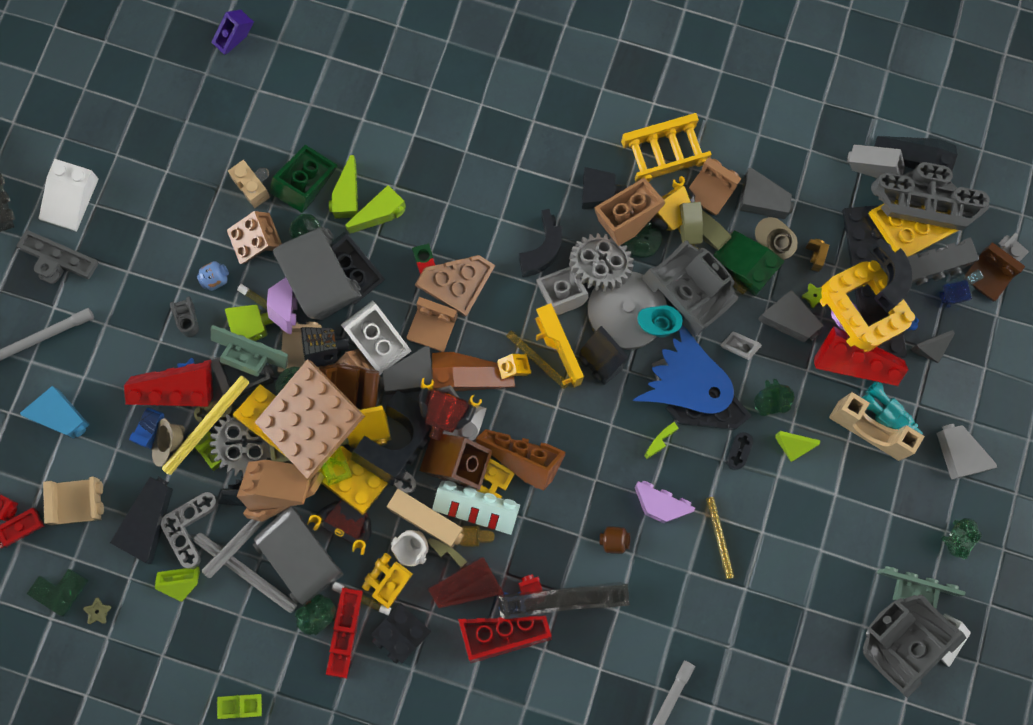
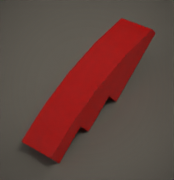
[326,588,363,679]

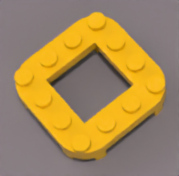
[820,260,915,352]

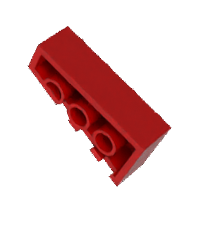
[813,326,909,386]
[124,360,213,407]
[458,616,552,663]

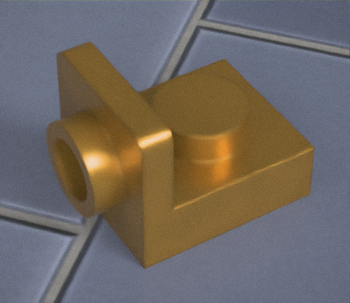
[806,239,829,272]

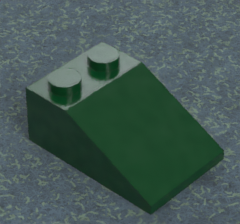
[269,145,337,213]
[713,230,785,296]

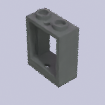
[211,356,275,398]

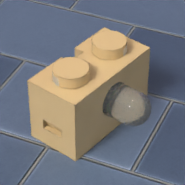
[228,160,270,208]

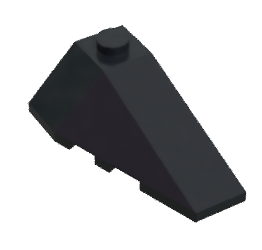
[874,136,958,171]

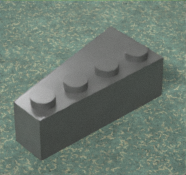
[883,237,979,286]

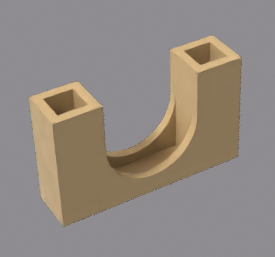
[829,392,925,461]

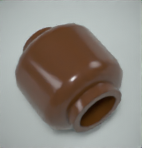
[599,526,630,554]

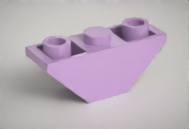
[267,277,297,334]
[635,481,695,523]

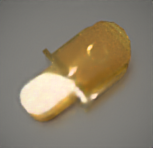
[459,525,495,548]

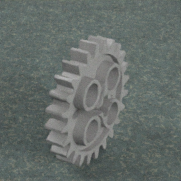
[569,233,634,292]
[210,411,271,477]

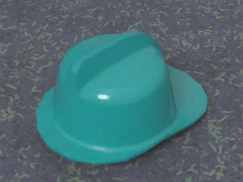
[637,305,683,337]

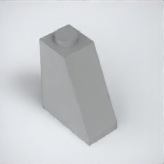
[847,144,905,178]
[936,424,997,480]

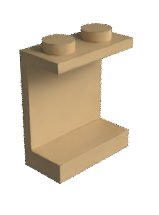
[278,322,322,376]
[43,476,104,525]

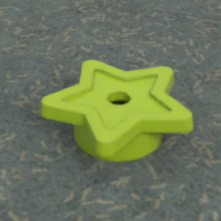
[802,283,822,308]

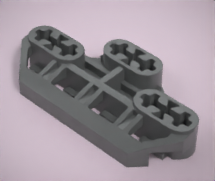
[871,162,990,231]

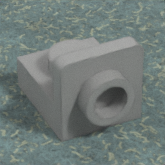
[999,233,1029,262]

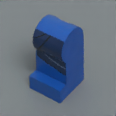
[129,407,164,449]

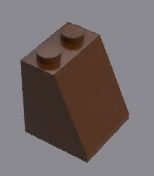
[419,434,493,490]

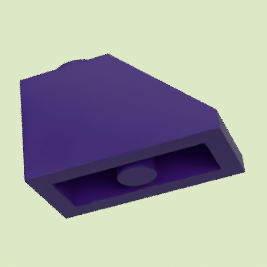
[212,10,254,55]

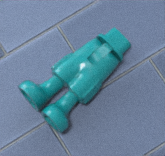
[862,381,923,434]

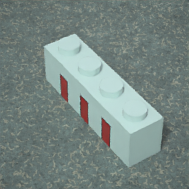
[432,481,520,535]

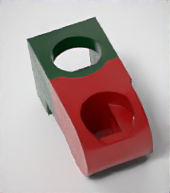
[412,243,435,275]

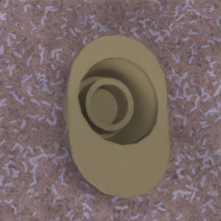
[755,217,798,260]
[152,418,185,467]

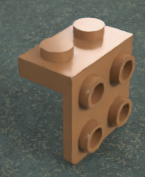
[689,157,741,215]

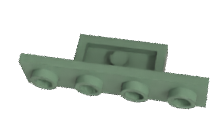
[211,325,288,377]
[877,566,966,609]

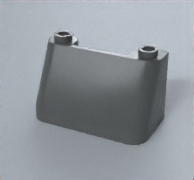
[273,227,362,320]
[253,506,344,605]

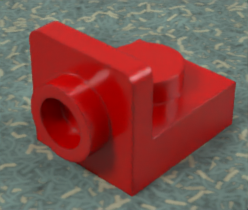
[0,494,19,521]
[518,574,546,608]

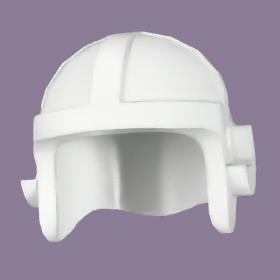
[391,530,429,566]

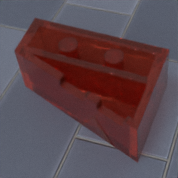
[428,556,504,608]

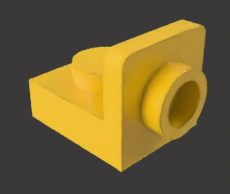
[497,354,531,379]

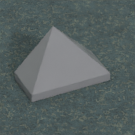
[720,331,762,360]

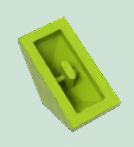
[775,431,820,462]
[155,566,200,602]

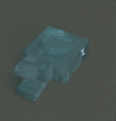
[946,269,984,300]

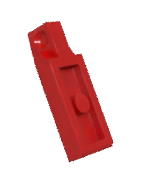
[0,507,44,549]

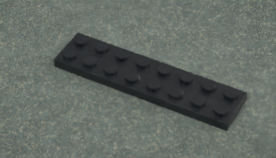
[842,205,907,358]

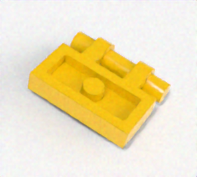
[476,459,515,498]
[362,553,413,608]

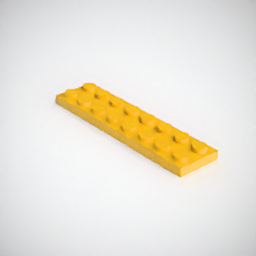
[233,384,389,515]

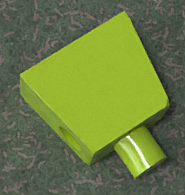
[225,305,274,341]

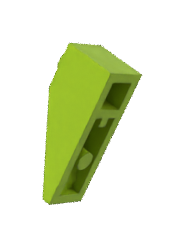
[329,155,358,219]
[345,185,406,234]

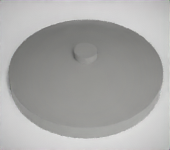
[587,272,667,350]

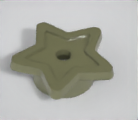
[83,597,111,625]

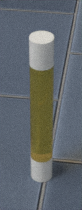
[237,284,267,310]
[332,582,392,616]

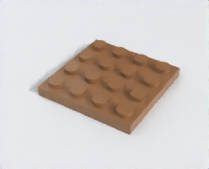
[255,360,365,479]

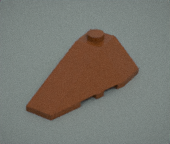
[432,352,515,391]
[475,429,566,491]

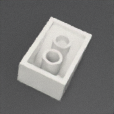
[39,159,98,232]
[341,300,411,375]

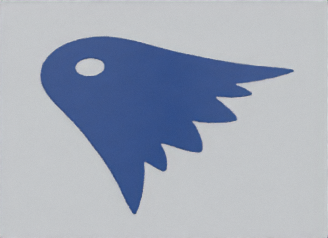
[633,324,734,414]

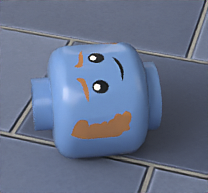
[197,261,229,291]

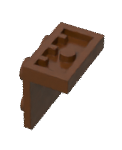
[963,242,1025,302]

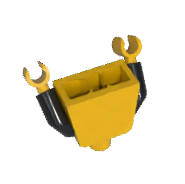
[649,176,695,234]

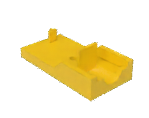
[535,303,584,388]

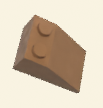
[594,177,665,246]
[237,460,311,511]

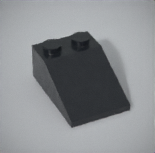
[330,232,385,305]
[579,326,629,385]

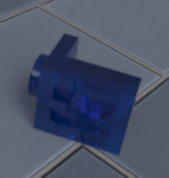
[939,280,972,308]

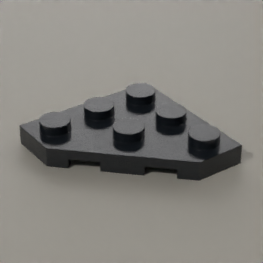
[665,387,752,430]

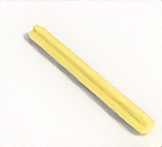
[162,376,249,475]

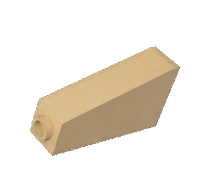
[387,489,464,548]

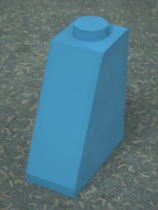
[20,386,89,438]

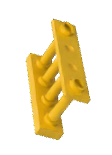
[621,113,712,182]

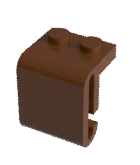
[319,363,379,409]

